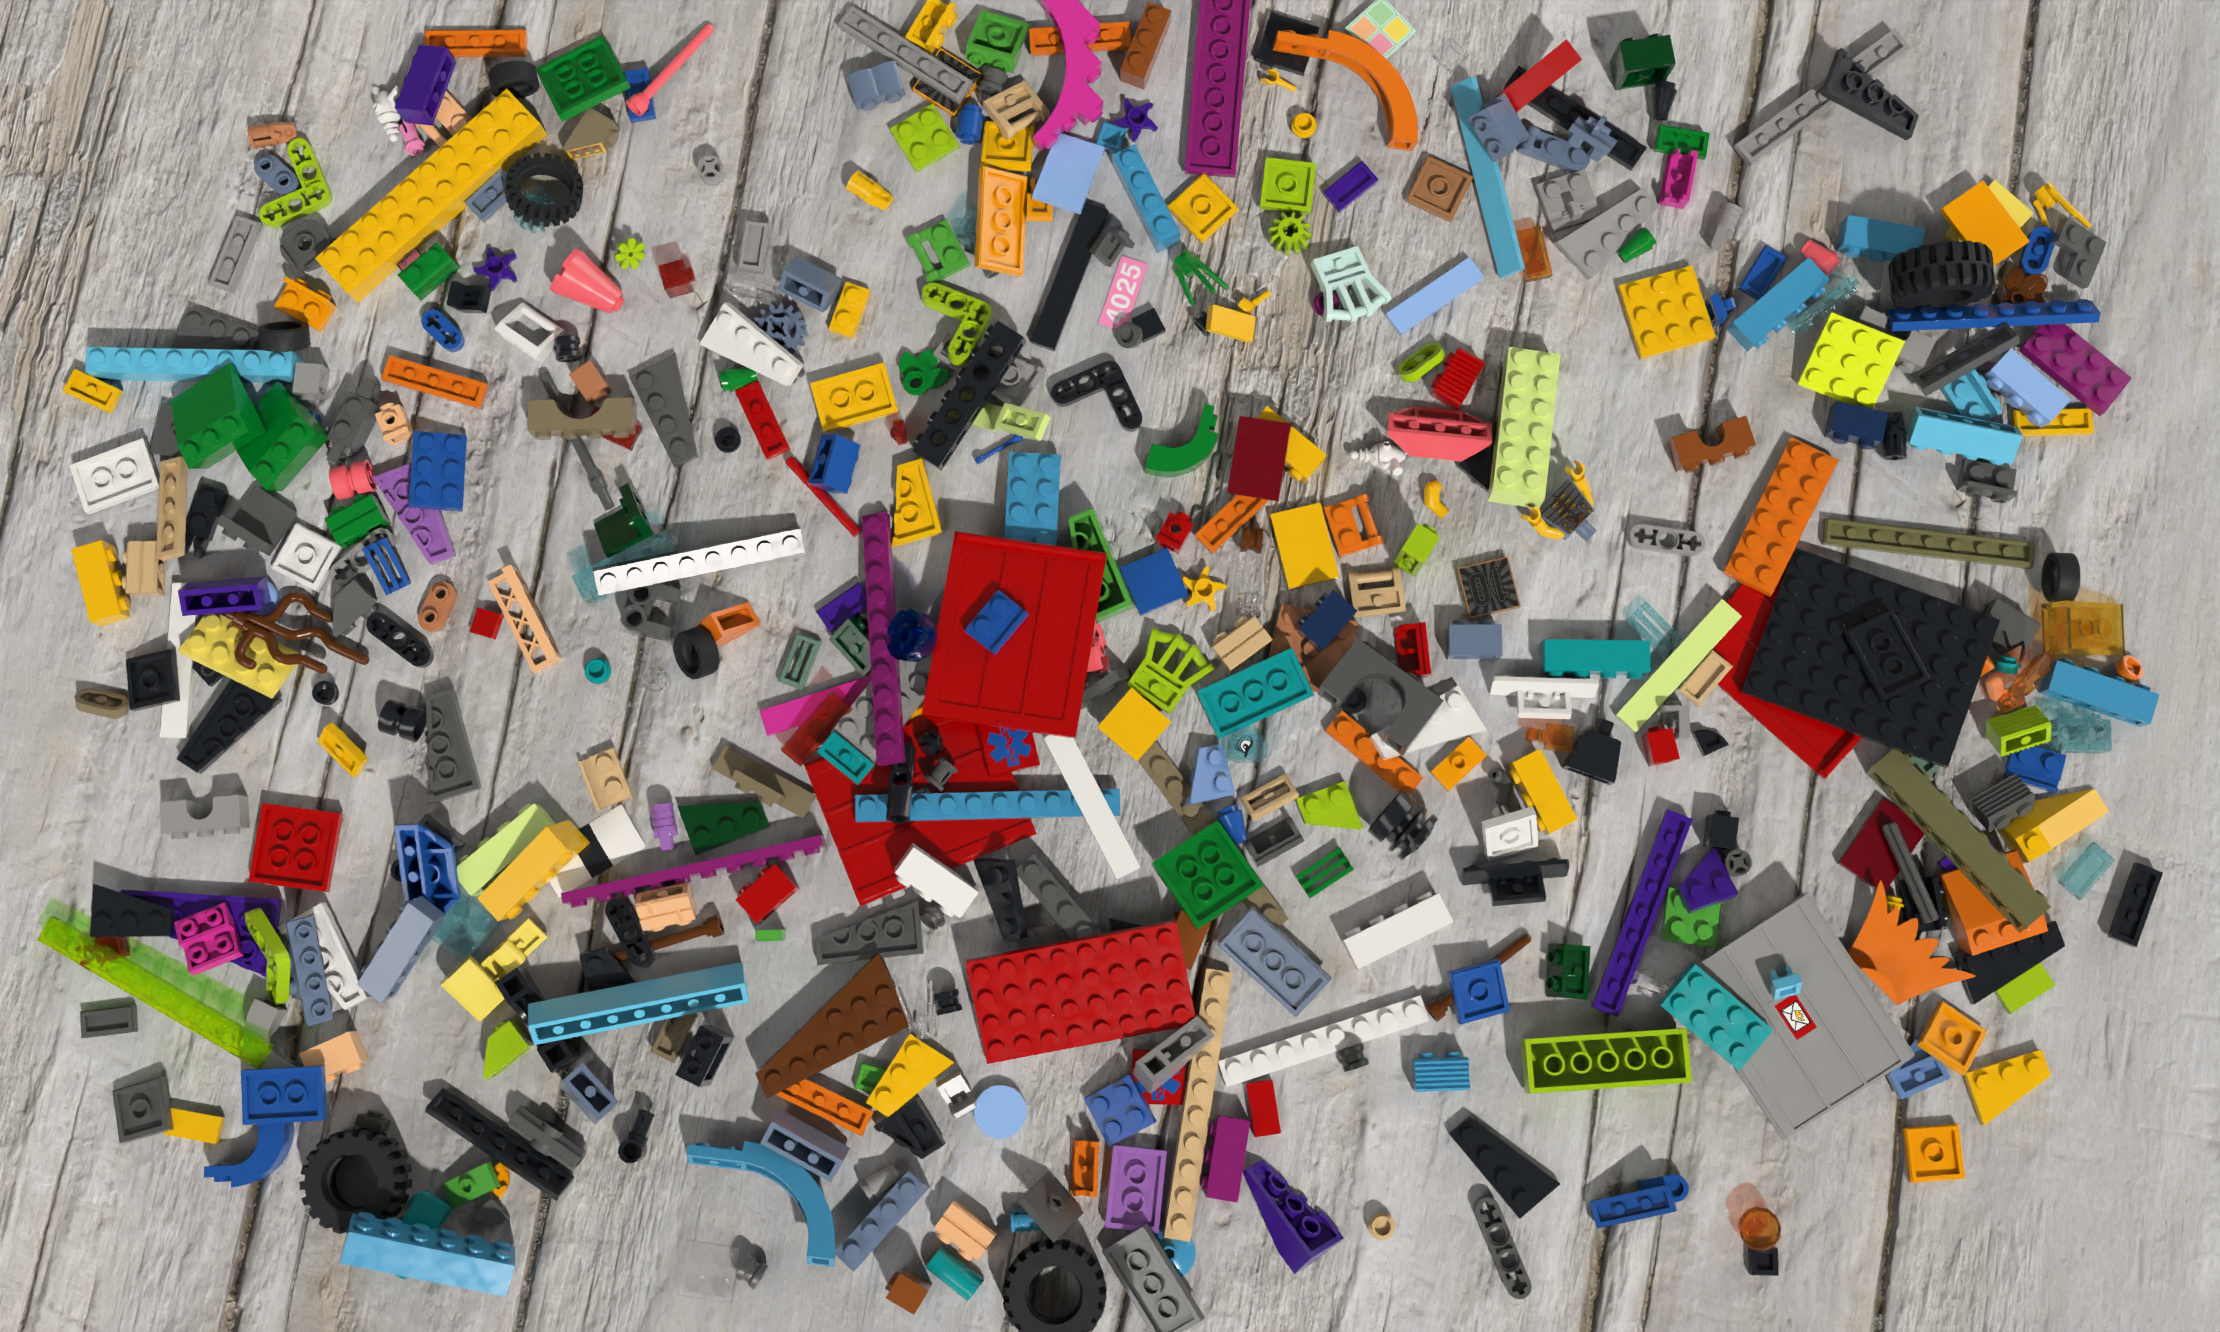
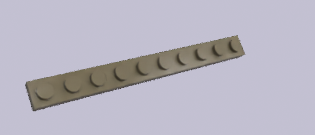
[1138,741,1289,927]

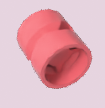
[329,459,377,500]

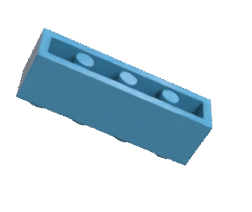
[1112,144,1180,253]
[1727,257,1830,352]
[2039,658,2159,727]

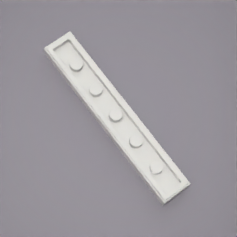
[160,583,199,739]
[1044,735,1141,880]

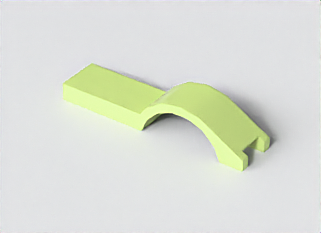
[948,392,1051,441]

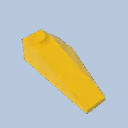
[1996,788,2109,863]

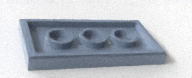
[1217,906,1332,1017]

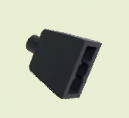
[1562,719,1621,785]

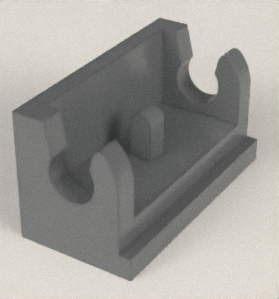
[1243,817,1305,868]

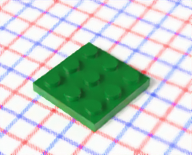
[536,35,631,122]
[1151,820,1263,931]

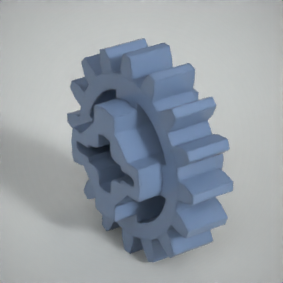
[754,303,808,354]

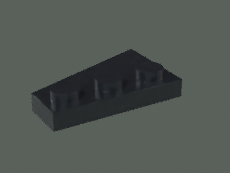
[973,858,1028,940]

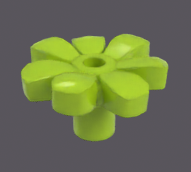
[614,237,645,269]

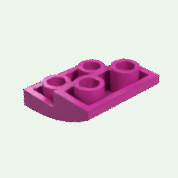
[174,902,244,976]

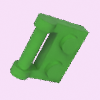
[906,219,970,283]

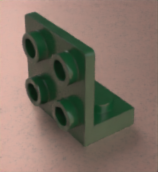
[594,483,654,558]

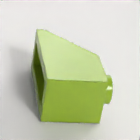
[483,1020,535,1080]

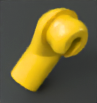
[1424,480,1450,519]

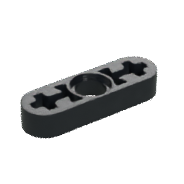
[366,613,434,668]
[605,898,656,968]

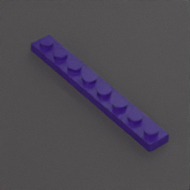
[1591,809,1693,1017]

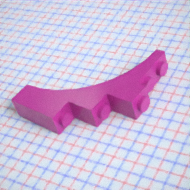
[1033,0,1104,152]

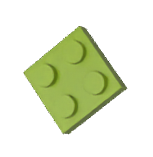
[889,103,959,173]
[1259,157,1316,215]

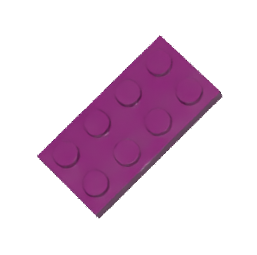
[2019,324,2132,416]

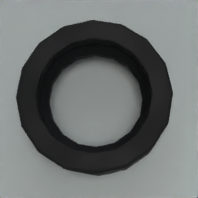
[488,61,540,99]
[258,321,311,352]
[2041,553,2081,603]
[673,627,720,680]

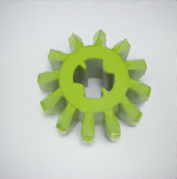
[1268,211,1312,256]

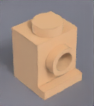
[375,403,413,446]

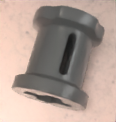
[924,756,958,792]

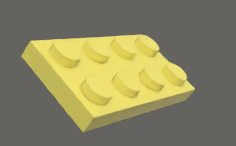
[179,613,300,699]

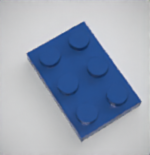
[409,431,467,512]
[241,1065,327,1125]

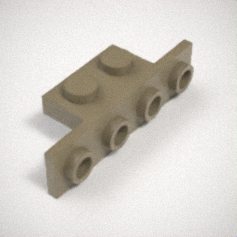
[712,746,816,819]

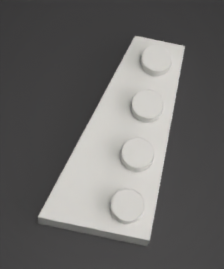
[1369,685,1486,760]
[277,902,371,1010]

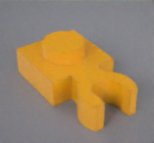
[1026,178,1052,222]

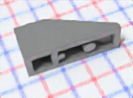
[1133,1015,1215,1094]

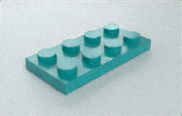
[1196,647,1315,739]
[1657,962,1773,1071]

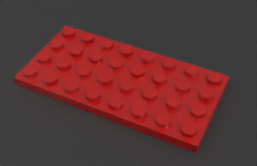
[965,920,1196,1064]

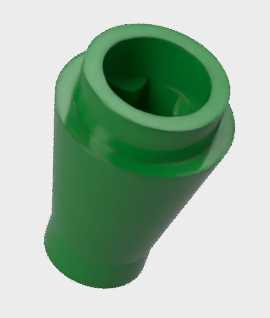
[1617,227,1657,264]
[718,367,757,393]

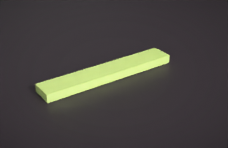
[1615,599,1742,733]

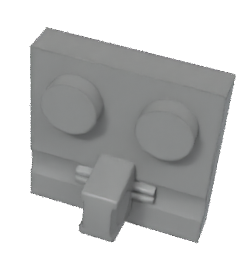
[1535,169,1601,234]

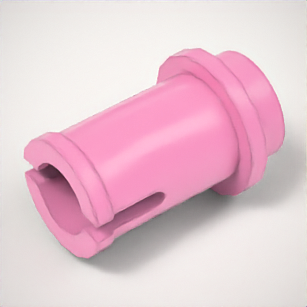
[399,122,425,156]

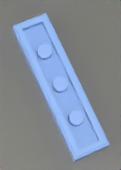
[1385,257,1484,336]

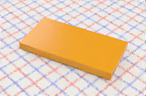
[974,166,1028,277]

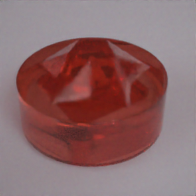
[890,418,908,445]

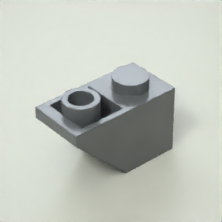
[332,577,377,637]

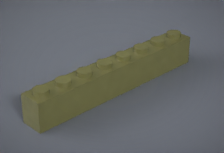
[1867,749,2051,933]

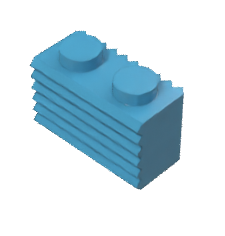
[1412,1052,1470,1092]

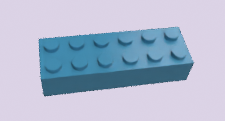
[340,1212,515,1297]

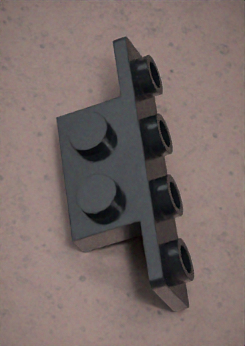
[1461,858,1570,906]

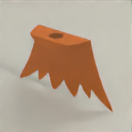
[1848,880,1976,1006]

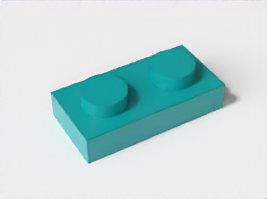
[817,731,875,785]

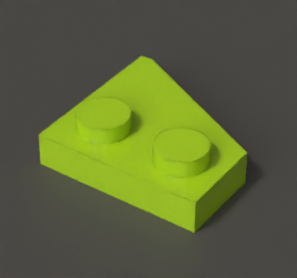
[1295,781,1363,830]

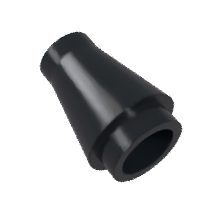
[1652,81,1677,121]

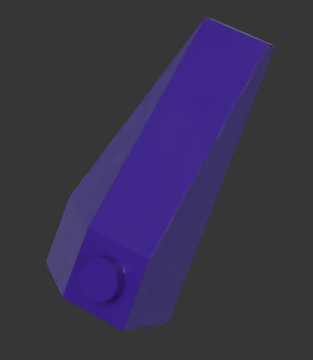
[1243,1160,1344,1274]

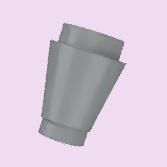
[859,1165,901,1202]

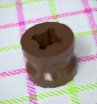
[1240,526,1263,554]

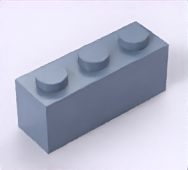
[760,1109,850,1182]

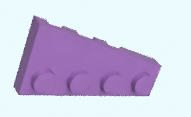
[372,463,456,565]

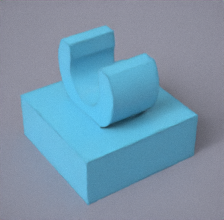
[1770,966,1802,1000]

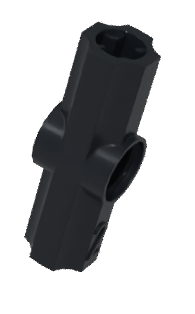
[886,743,916,824]

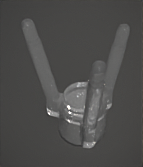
[895,979,937,1039]

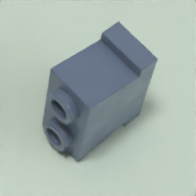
[1468,93,1530,162]

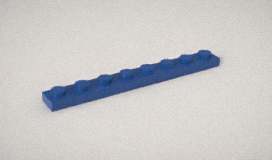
[1885,299,2101,331]

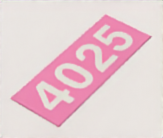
[1098,256,1148,329]

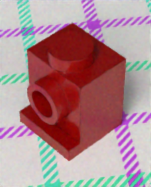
[1156,511,1193,555]

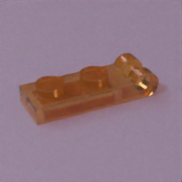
[1996,650,2056,713]

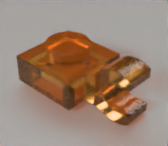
[1525,723,1574,754]

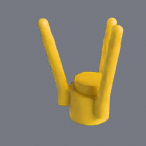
[2032,182,2091,229]

